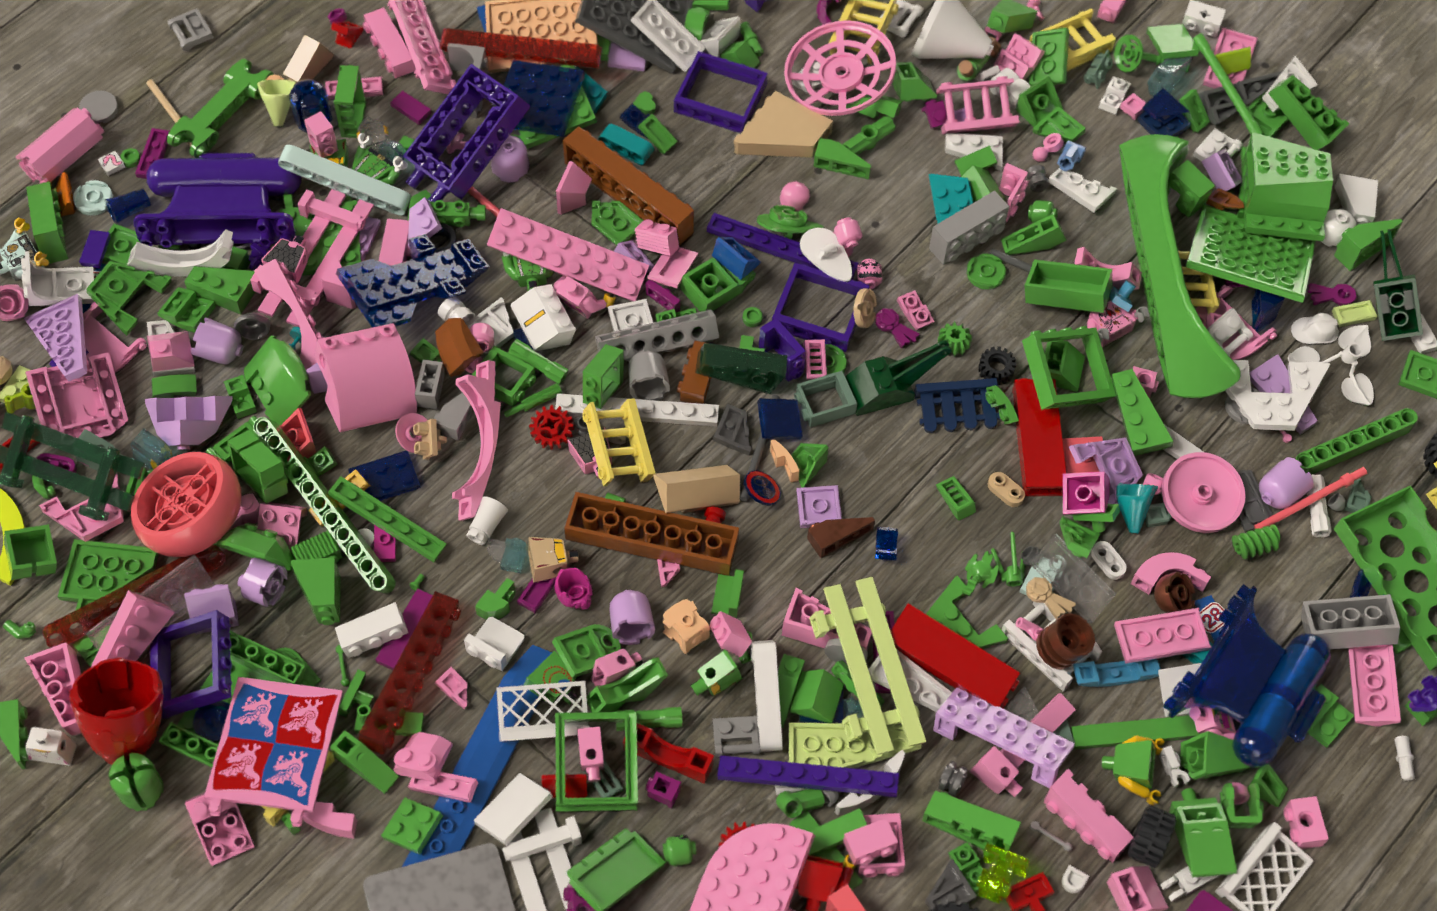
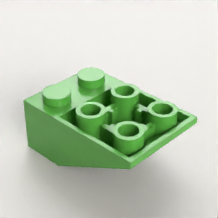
[1174,803,1237,877]

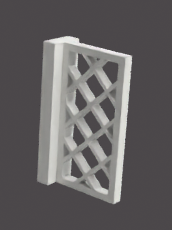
[496,681,589,741]
[1215,822,1314,911]

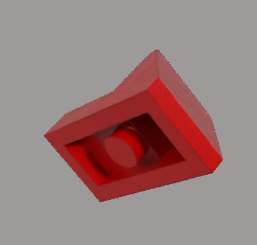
[331,21,364,48]

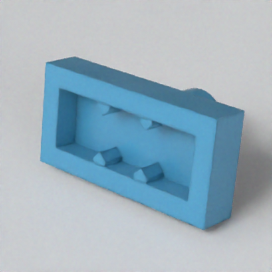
[1109,280,1136,312]

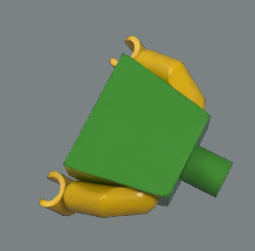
[1102,735,1165,806]

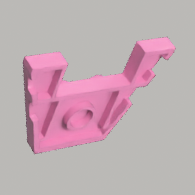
[39,468,124,542]

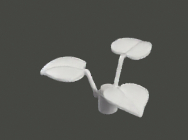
[1288,325,1374,406]

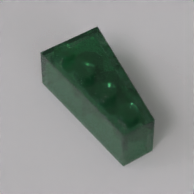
[695,343,788,395]

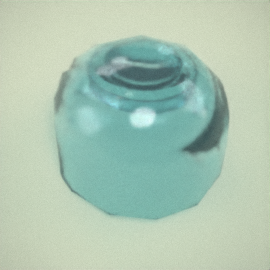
[378,140,406,164]

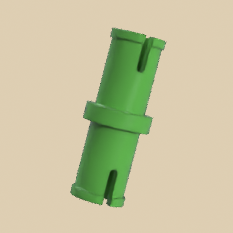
[740,22,764,57]

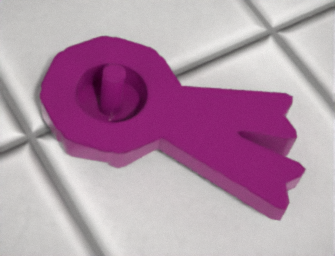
[1308,283,1356,306]
[875,308,920,348]

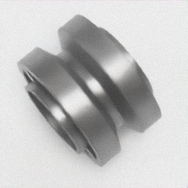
[938,761,968,797]

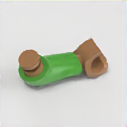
[957,35,1001,82]

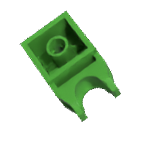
[680,257,756,312]

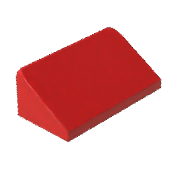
[541,774,587,799]

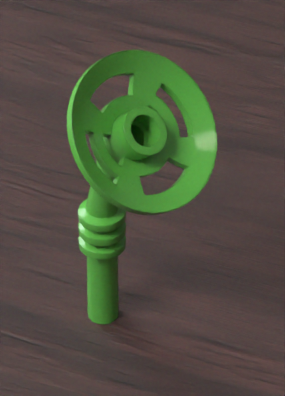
[1114,35,1190,72]

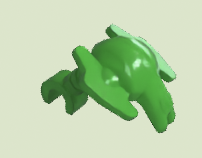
[962,551,999,596]

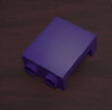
[759,318,806,382]

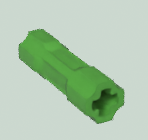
[508,339,569,385]
[615,707,682,731]

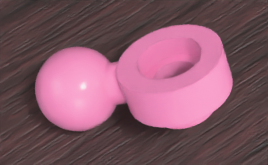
[1033,133,1064,162]

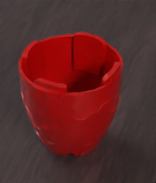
[69,658,163,765]

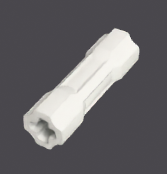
[1307,474,1332,538]

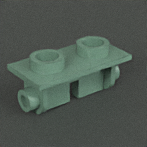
[1084,49,1113,89]

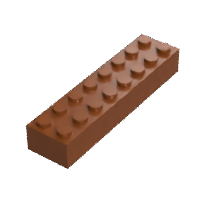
[563,126,694,246]
[564,492,739,576]

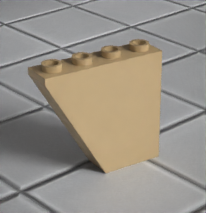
[734,91,833,158]

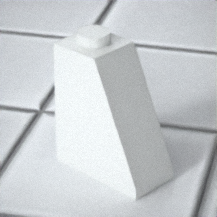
[1334,174,1378,225]

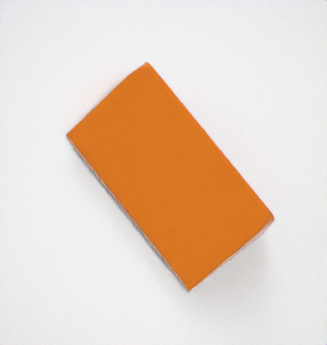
[56,172,75,216]

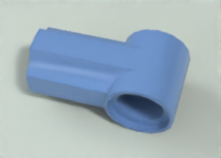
[1057,140,1086,171]

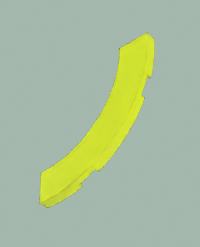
[0,488,26,586]

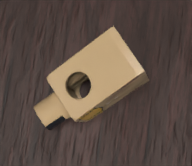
[527,537,578,582]

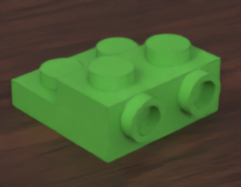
[1291,684,1354,748]

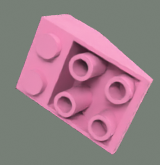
[185,793,254,866]

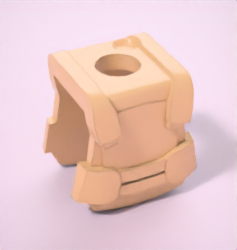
[663,599,710,654]

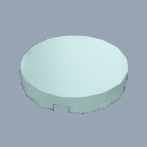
[73,180,113,216]

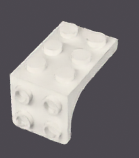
[21,251,95,306]

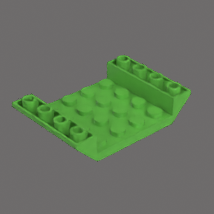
[159,631,306,768]

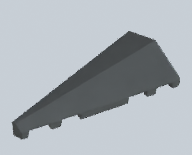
[1198,71,1283,125]

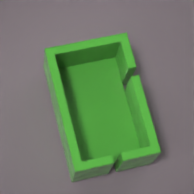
[228,430,288,504]

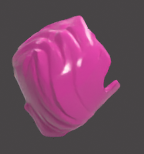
[555,568,593,610]

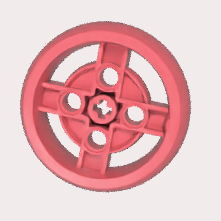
[131,452,242,557]

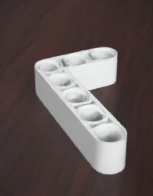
[750,640,782,752]

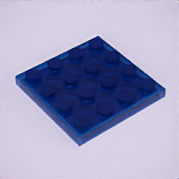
[504,60,585,137]

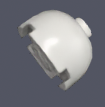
[1321,209,1357,247]

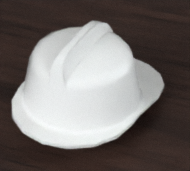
[1291,313,1339,344]

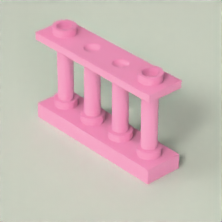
[936,76,1019,135]

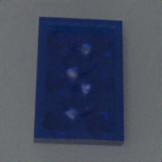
[348,450,421,501]

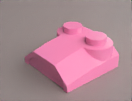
[393,732,453,782]

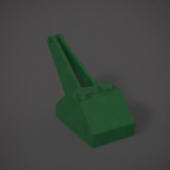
[1373,229,1423,341]
[845,340,952,416]

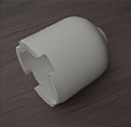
[628,351,670,401]

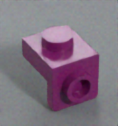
[921,99,948,128]

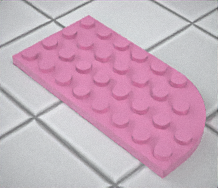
[690,824,815,911]

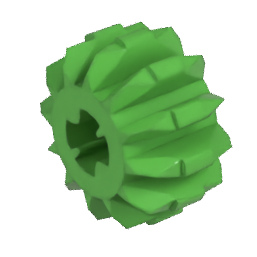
[937,322,972,357]

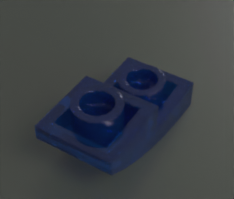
[619,103,650,139]

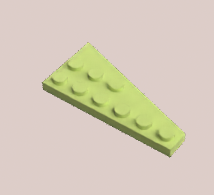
[789,723,922,768]

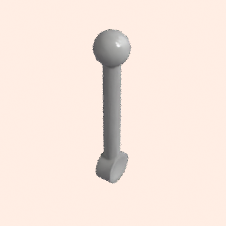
[1030,821,1072,851]

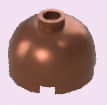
[1154,572,1195,613]

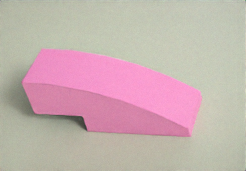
[291,802,357,839]

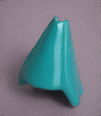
[1116,483,1158,534]

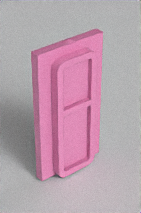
[648,247,698,288]

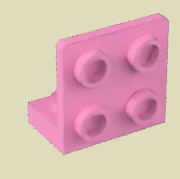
[999,163,1029,221]
[257,502,308,550]

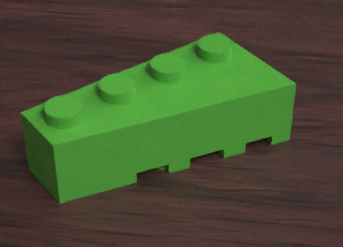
[1269,75,1350,150]
[922,790,1021,860]

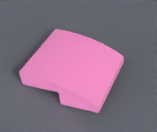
[993,33,1045,81]

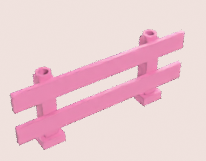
[250,189,374,328]

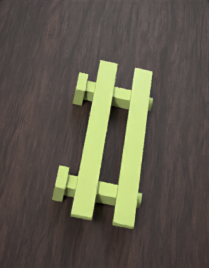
[809,577,926,755]

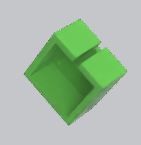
[4,525,57,580]

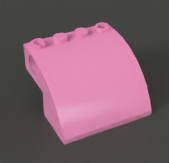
[314,323,417,432]

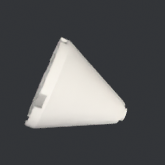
[911,0,994,59]

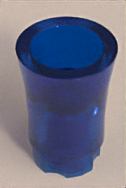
[105,189,151,224]

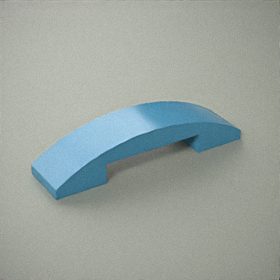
[1073,659,1160,687]

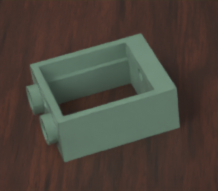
[794,371,857,428]

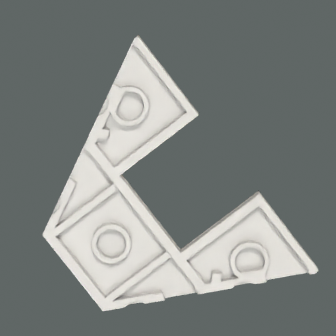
[1225,360,1330,431]

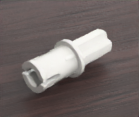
[1394,736,1415,781]

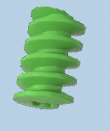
[1232,524,1280,560]

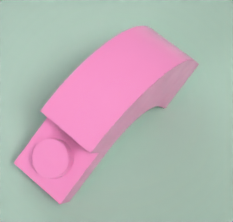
[1075,247,1142,290]
[1131,552,1211,595]

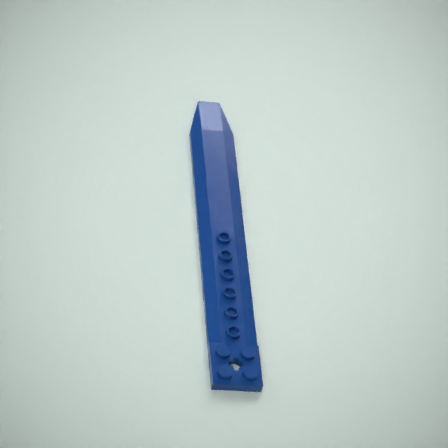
[402,645,552,867]

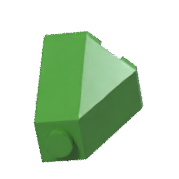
[1180,731,1252,779]

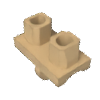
[413,419,447,460]

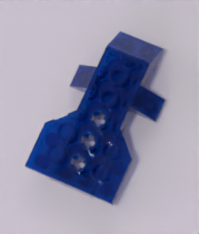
[336,234,489,328]

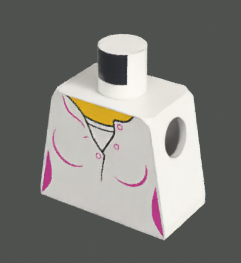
[26,727,77,766]

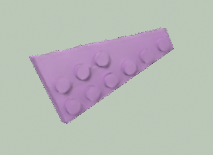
[24,294,87,381]

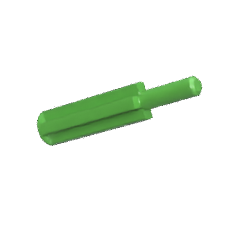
[504,383,562,417]

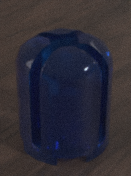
[289,79,332,133]

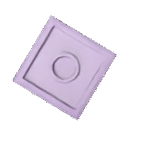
[796,485,842,528]

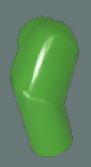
[31,473,56,499]
[3,620,36,639]

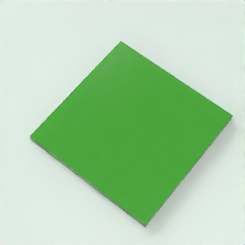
[1186,205,1316,303]

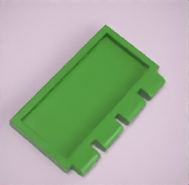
[567,828,666,911]

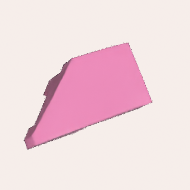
[657,559,680,587]
[435,667,467,709]

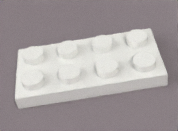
[630,0,706,72]

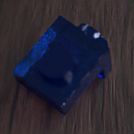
[875,527,898,560]

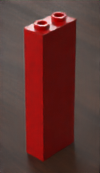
[1012,378,1066,496]
[890,603,1020,709]

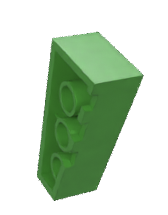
[26,181,68,264]
[1112,369,1173,456]

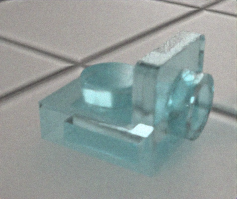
[500,538,528,574]

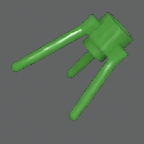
[991,532,1025,587]

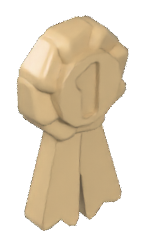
[1026,577,1076,619]

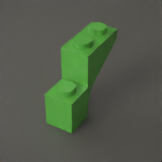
[586,657,668,712]

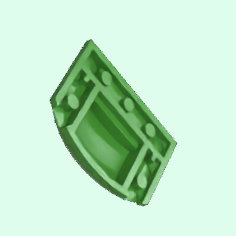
[244,335,311,426]

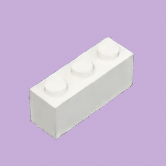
[335,602,408,658]

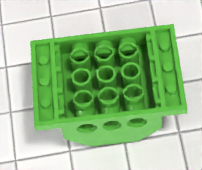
[1240,132,1333,241]

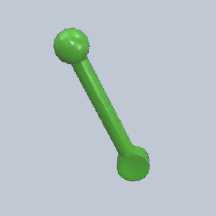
[335,645,349,686]

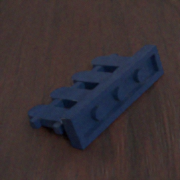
[914,378,1000,433]

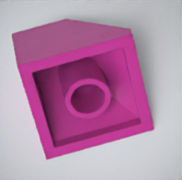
[1063,471,1110,515]

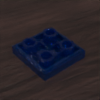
[757,398,803,440]

